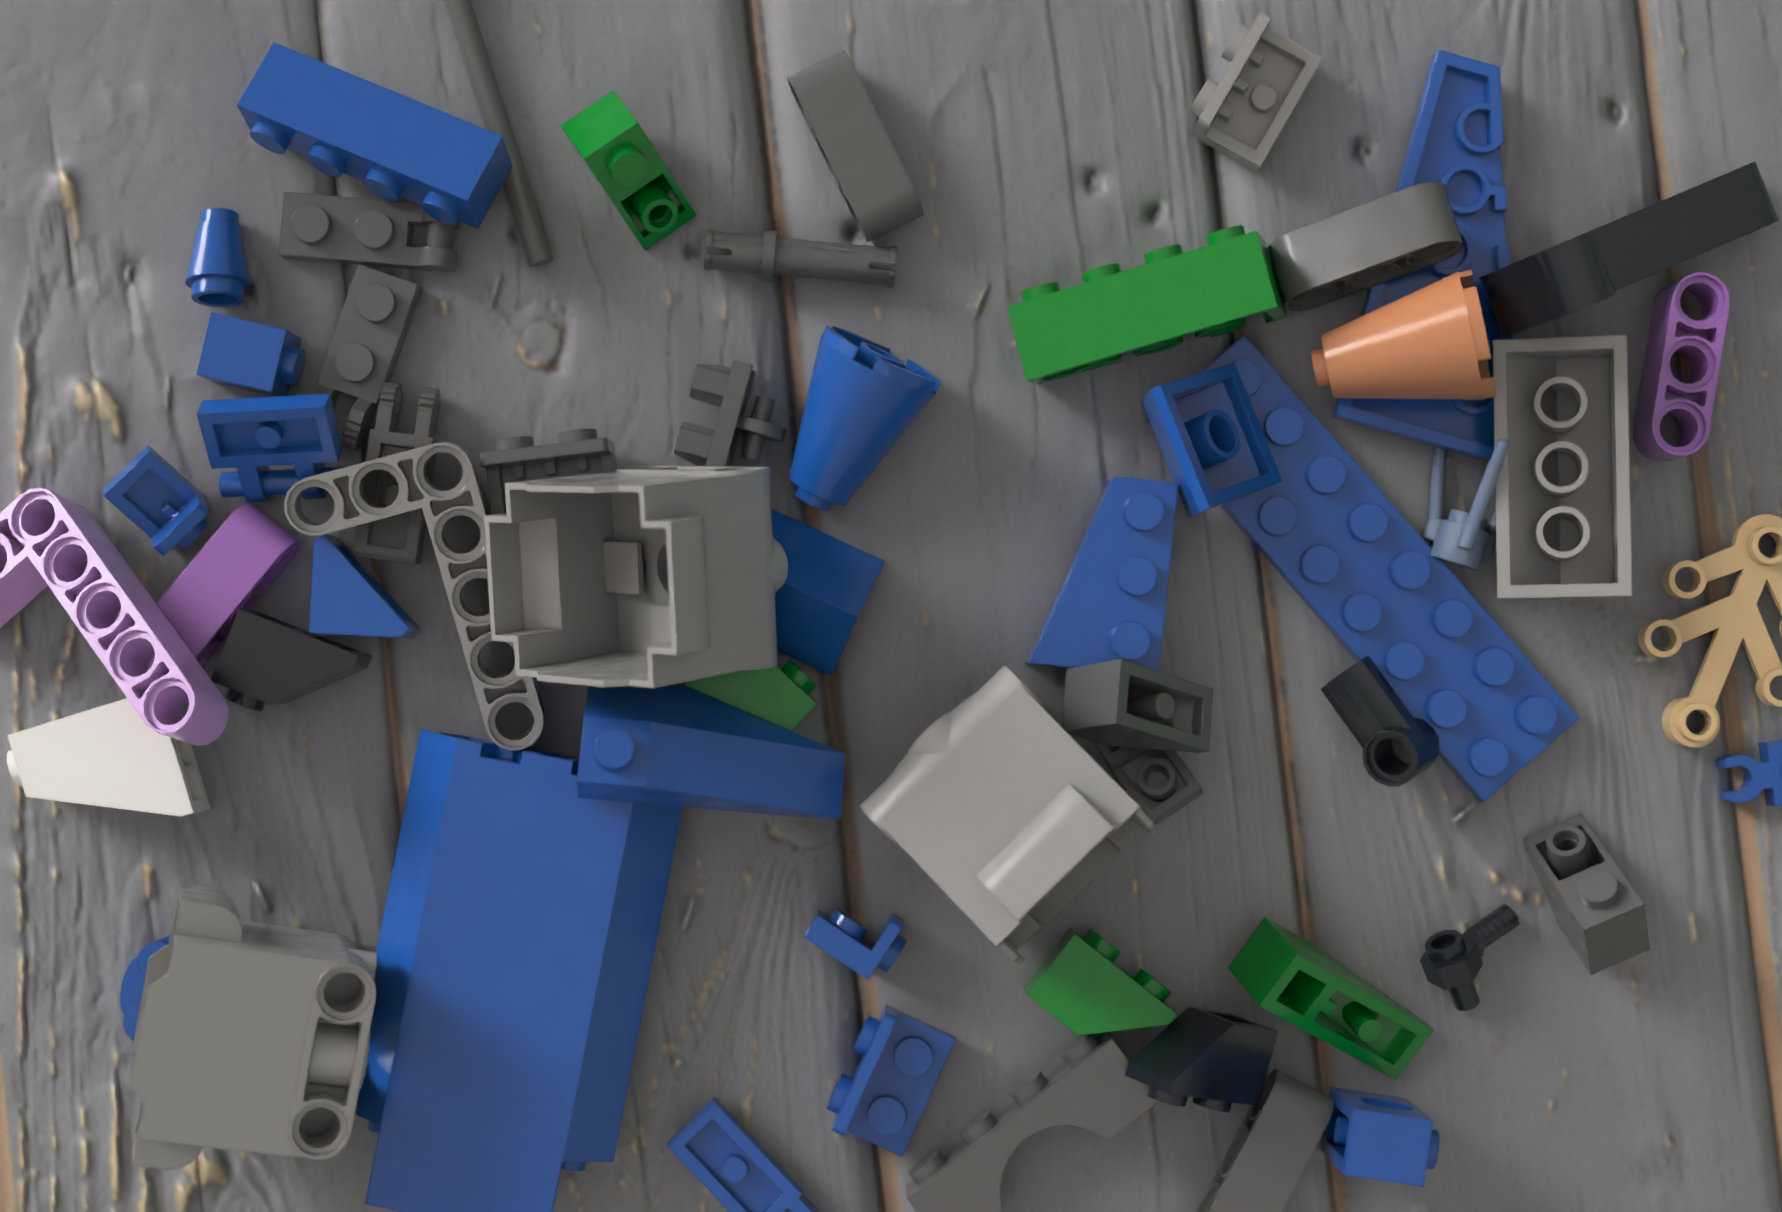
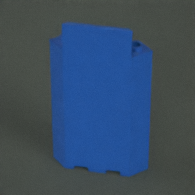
[355,729,683,1212]

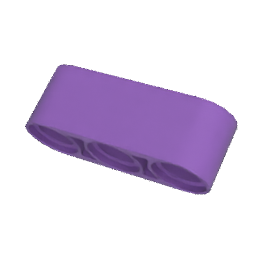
[1633,272,1730,462]
[151,501,300,668]

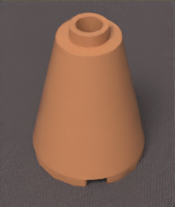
[1311,270,1497,400]

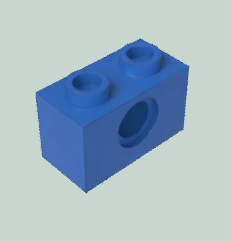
[1321,1087,1439,1187]

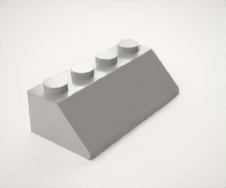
[1492,335,1632,600]

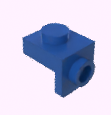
[103,445,209,556]

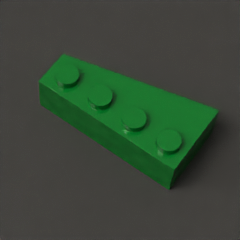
[1007,225,1288,384]

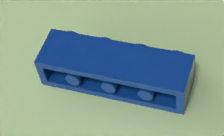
[237,42,512,229]

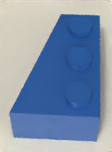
[1025,476,1179,671]

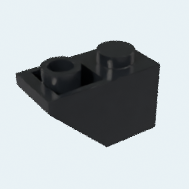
[1125,1007,1278,1112]

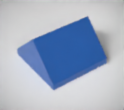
[1141,362,1282,518]
[771,509,885,676]

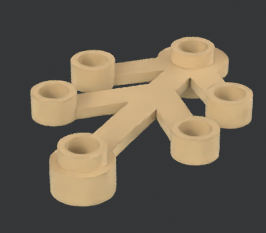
[1638,514,1782,748]

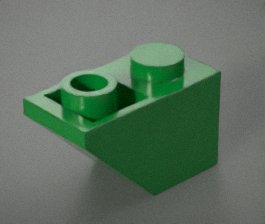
[561,90,697,250]
[1024,928,1177,1036]

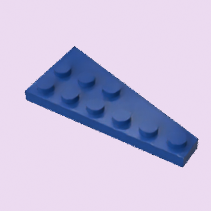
[1332,50,1514,462]

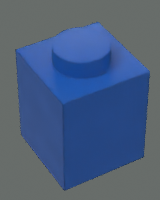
[196,312,305,397]

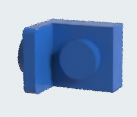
[803,908,907,979]

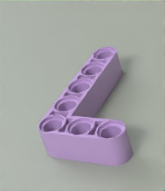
[0,488,228,746]

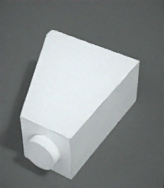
[7,698,211,817]

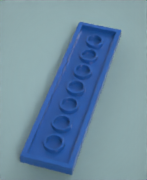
[1146,335,1580,802]

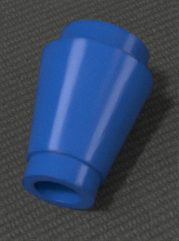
[185,208,251,307]

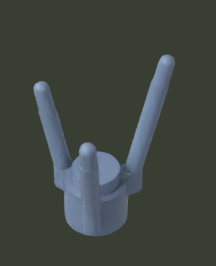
[1422,438,1510,571]

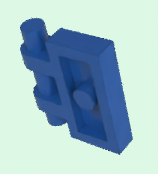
[197,394,348,502]

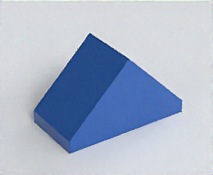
[309,534,422,639]

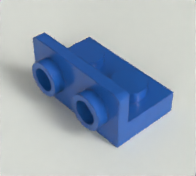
[826,1005,956,1157]

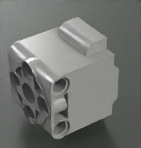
[484,465,788,688]
[859,665,1157,964]
[130,884,377,1170]

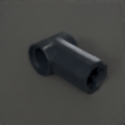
[1321,656,1440,786]

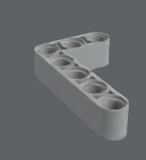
[284,442,544,751]

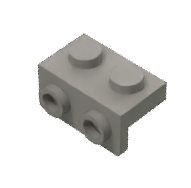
[1190,11,1323,173]

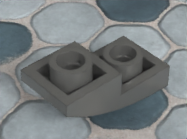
[1092,741,1203,825]

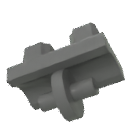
[674,360,786,466]

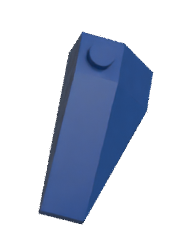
[577,683,845,821]

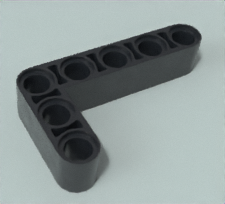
[1479,162,1779,337]

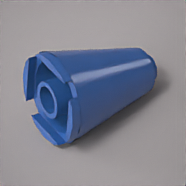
[789,325,941,511]

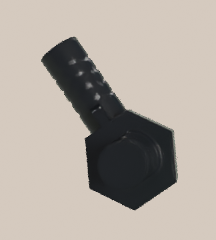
[1420,904,1519,1011]

